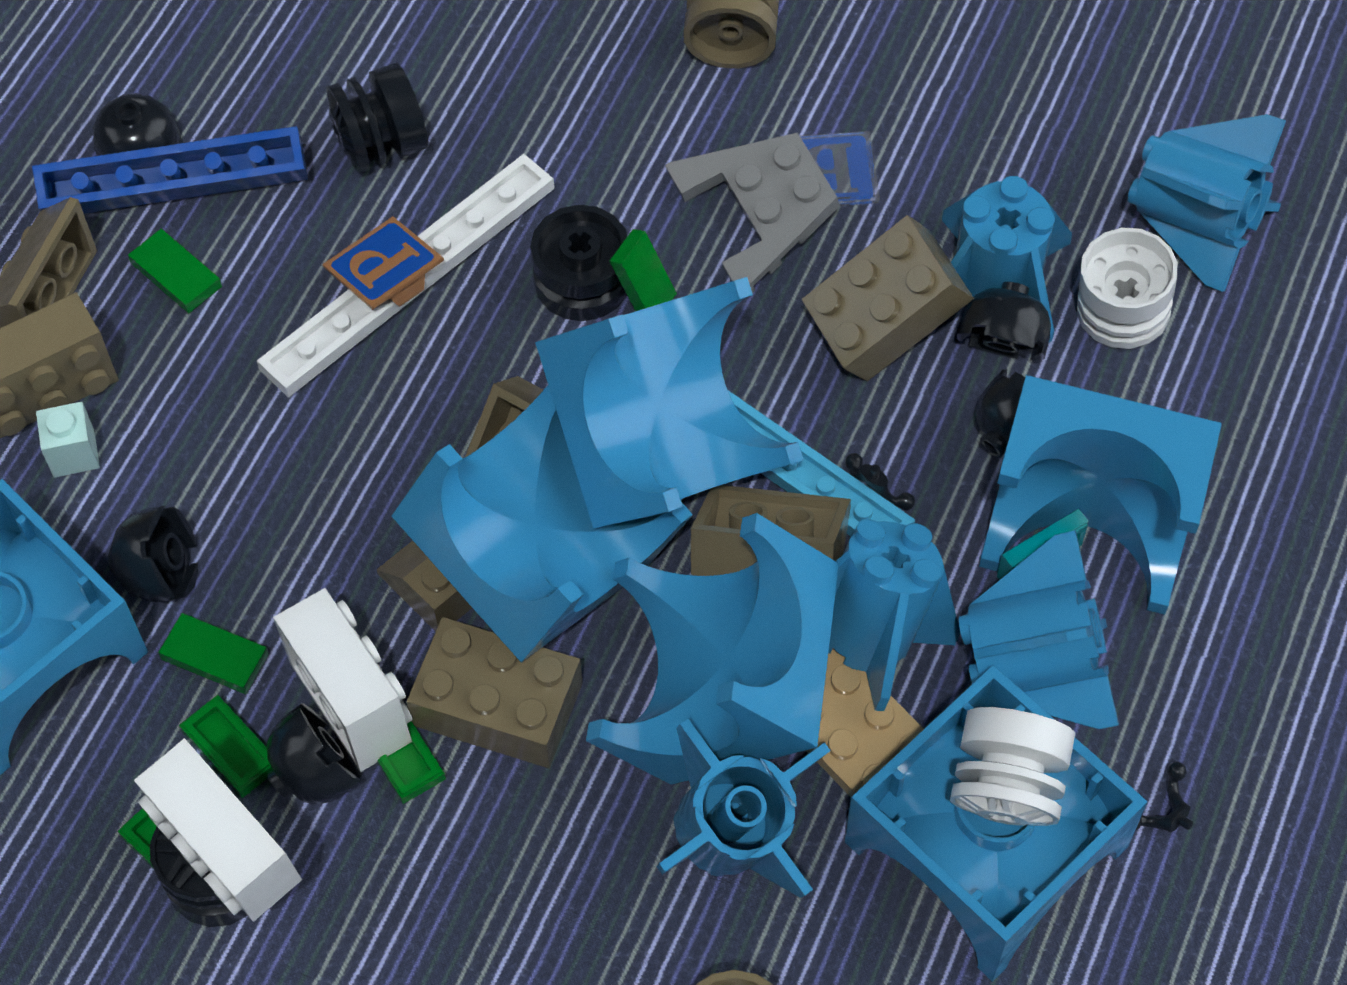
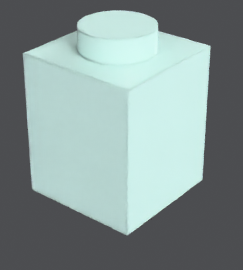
[36,402,100,478]

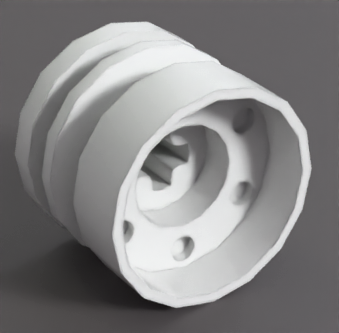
[1077,228,1178,349]
[950,707,1075,826]

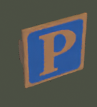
[322,216,444,310]

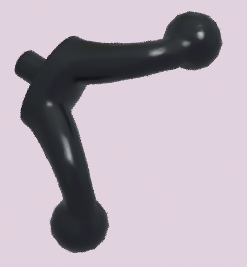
[845,453,915,511]
[1135,761,1193,833]

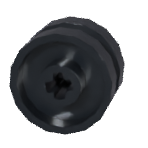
[530,205,627,321]

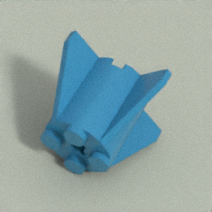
[1128,114,1286,292]
[942,176,1072,342]
[829,519,960,711]
[959,530,1119,729]
[656,718,831,898]

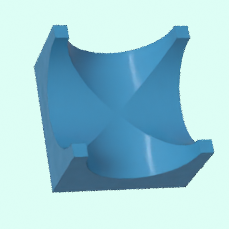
[535,277,804,529]
[979,375,1222,615]
[392,385,693,663]
[0,479,148,775]
[586,513,839,785]
[845,665,1148,982]

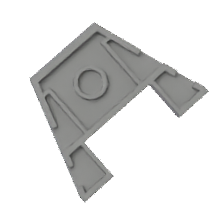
[665,133,840,299]

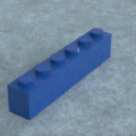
[32,126,308,214]

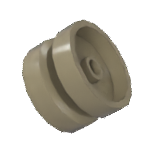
[684,0,779,69]

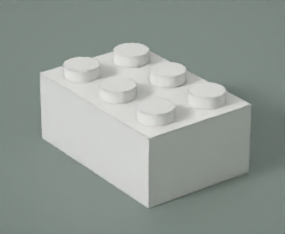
[273,588,413,772]
[134,738,302,922]

